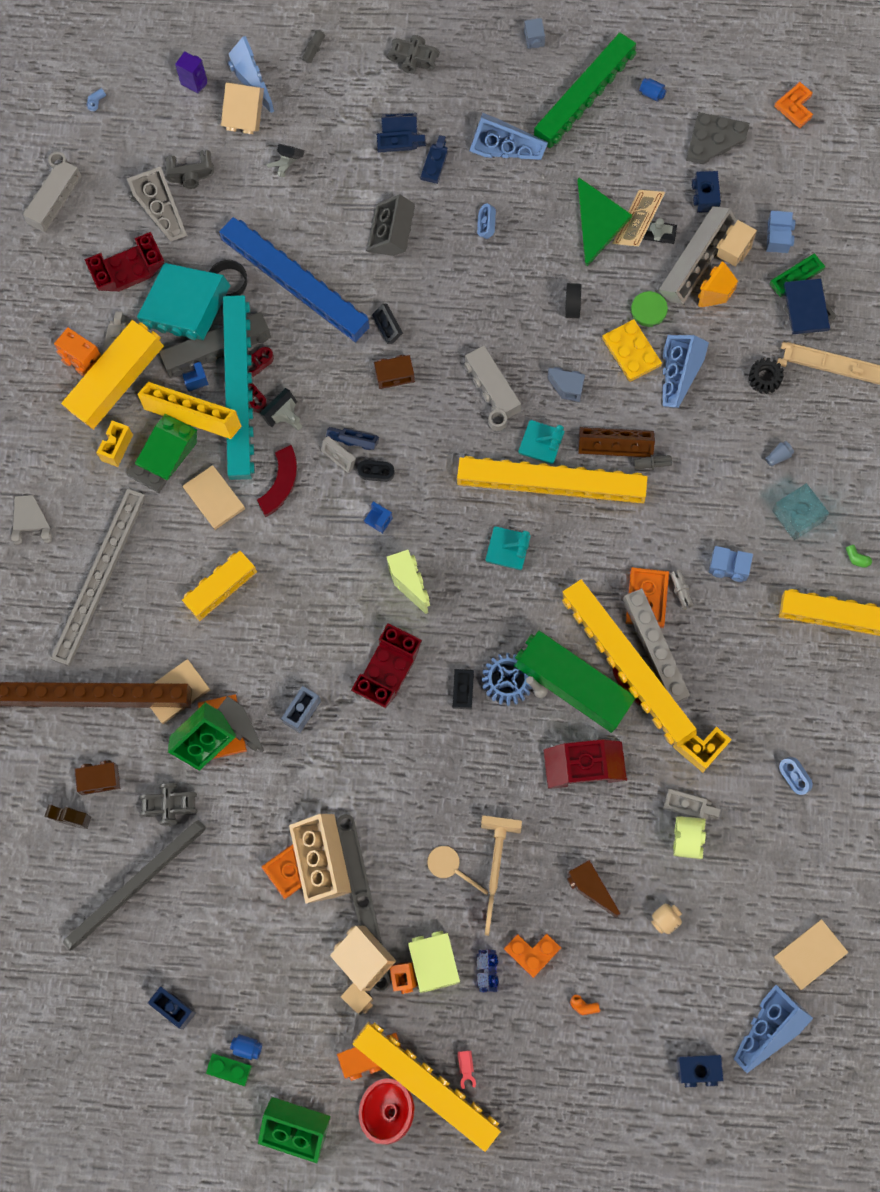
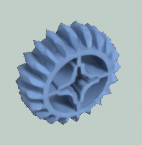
[482,653,533,706]

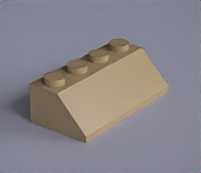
[289,814,351,903]

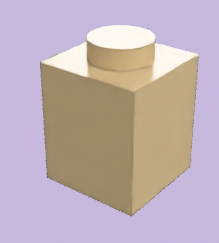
[341,983,374,1015]

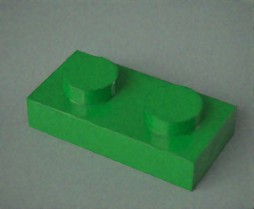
[206,1053,252,1086]

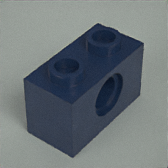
[692,171,721,213]
[148,986,196,1030]
[677,1055,723,1087]

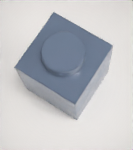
[524,18,545,48]

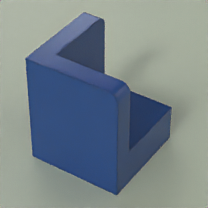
[183,362,209,392]
[364,501,393,534]

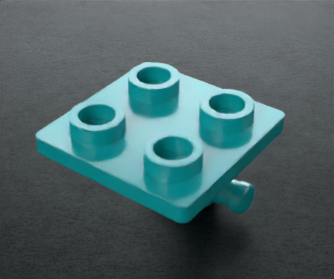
[518,420,565,464]
[485,526,531,570]

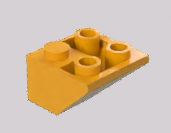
[698,262,738,307]

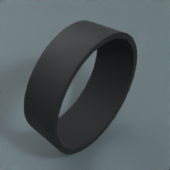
[209,260,247,296]

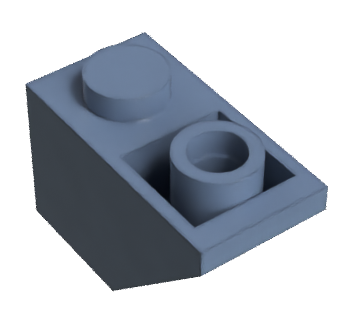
[547,367,585,402]

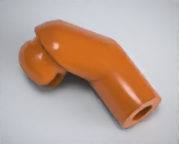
[570,995,600,1015]

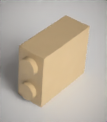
[221,82,264,134]
[330,926,396,991]

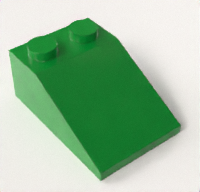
[135,414,197,481]

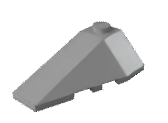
[127,166,187,242]

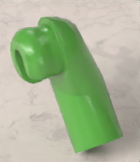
[846,545,872,568]

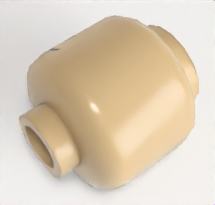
[651,904,682,934]

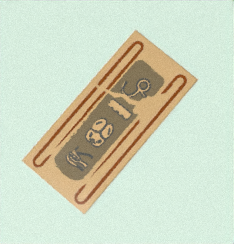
[612,190,665,247]

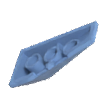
[228,36,274,113]
[469,113,548,160]
[663,335,709,408]
[734,985,813,1073]

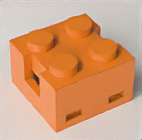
[54,327,101,376]

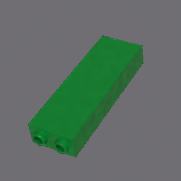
[514,630,636,733]

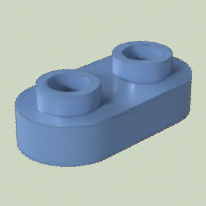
[477,203,496,239]
[779,757,813,795]

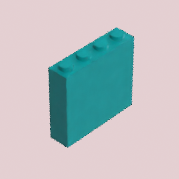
[137,263,231,340]

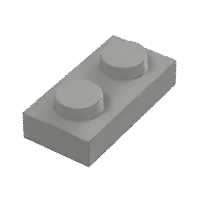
[321,436,356,473]

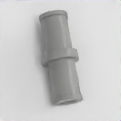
[670,570,694,610]

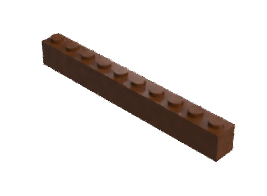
[0,682,192,708]

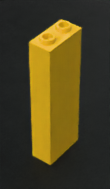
[61,320,164,430]

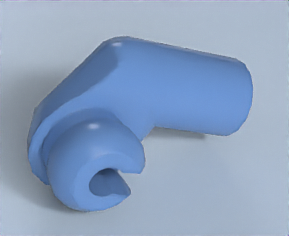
[87,88,106,111]

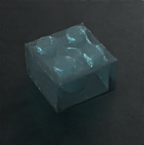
[772,483,829,541]

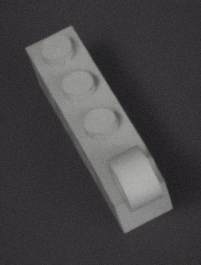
[23,152,82,232]
[464,346,521,431]

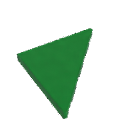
[577,177,632,267]

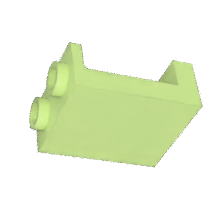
[408,931,460,993]

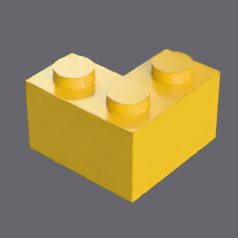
[673,726,732,773]

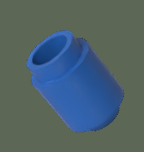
[639,78,667,102]
[230,1034,263,1060]

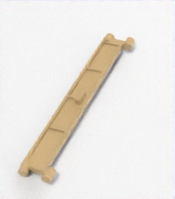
[777,342,880,385]

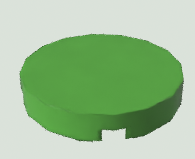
[631,291,668,327]

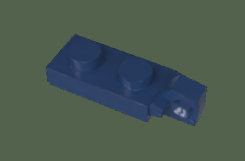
[377,131,426,153]
[420,135,448,184]
[326,427,379,450]

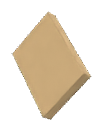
[182,465,245,530]
[150,659,210,724]
[774,919,849,991]

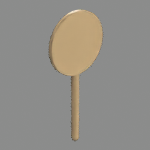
[427,846,488,894]

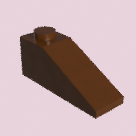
[567,860,621,918]

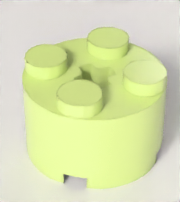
[673,816,706,859]

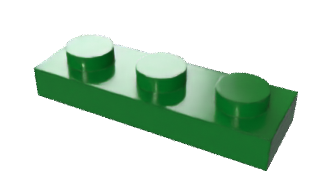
[770,253,825,297]

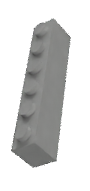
[659,207,737,304]
[623,588,690,703]

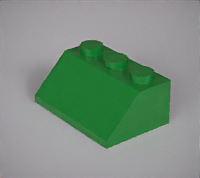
[168,702,236,771]
[258,1097,331,1163]

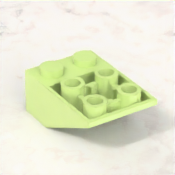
[387,550,430,614]

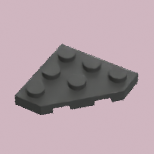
[686,112,750,164]

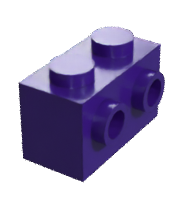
[175,51,208,93]

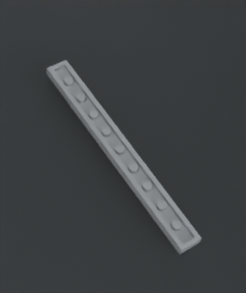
[51,489,146,667]

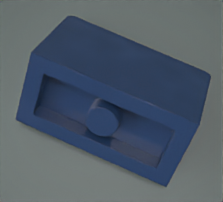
[381,113,417,135]

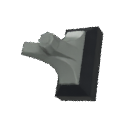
[266,144,305,177]
[642,218,677,244]
[260,388,302,431]

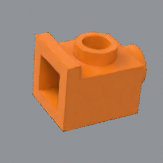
[390,961,418,994]

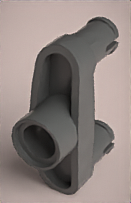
[165,150,214,189]

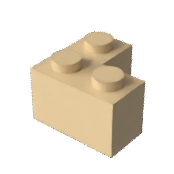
[717,220,757,267]

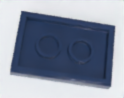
[784,279,830,335]

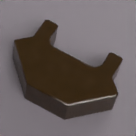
[44,804,91,829]

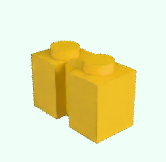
[97,421,133,467]

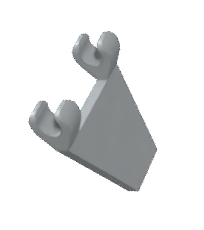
[11,495,52,545]

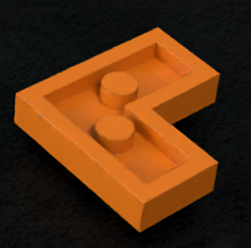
[774,82,813,129]
[504,933,561,978]

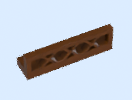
[578,427,655,457]

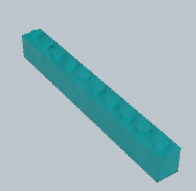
[223,295,255,480]

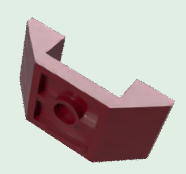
[84,232,165,292]
[351,623,422,708]
[543,739,627,789]

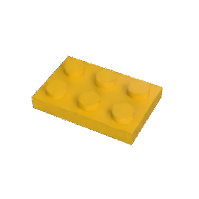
[602,319,662,382]

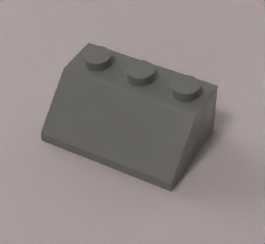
[367,194,415,256]

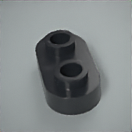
[357,460,395,482]

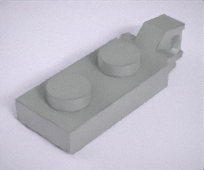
[102,311,127,355]
[663,789,721,820]

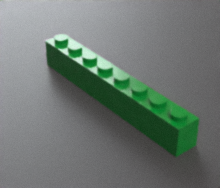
[534,32,636,149]

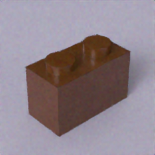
[374,355,415,389]
[75,760,121,795]

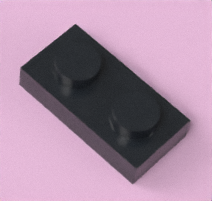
[372,304,403,344]
[452,669,474,710]

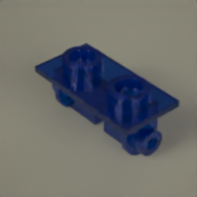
[477,949,499,992]

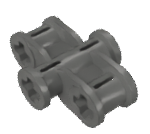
[387,35,440,74]
[140,783,197,826]

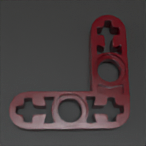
[249,347,274,413]

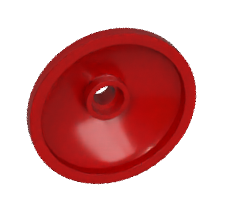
[359,1078,414,1145]

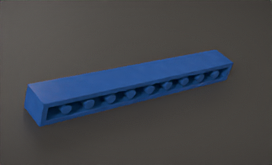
[219,217,370,343]

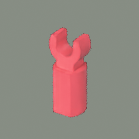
[457,1051,476,1089]

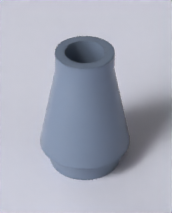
[765,441,794,467]

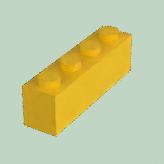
[182,551,257,621]

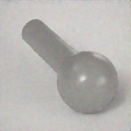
[526,676,548,698]

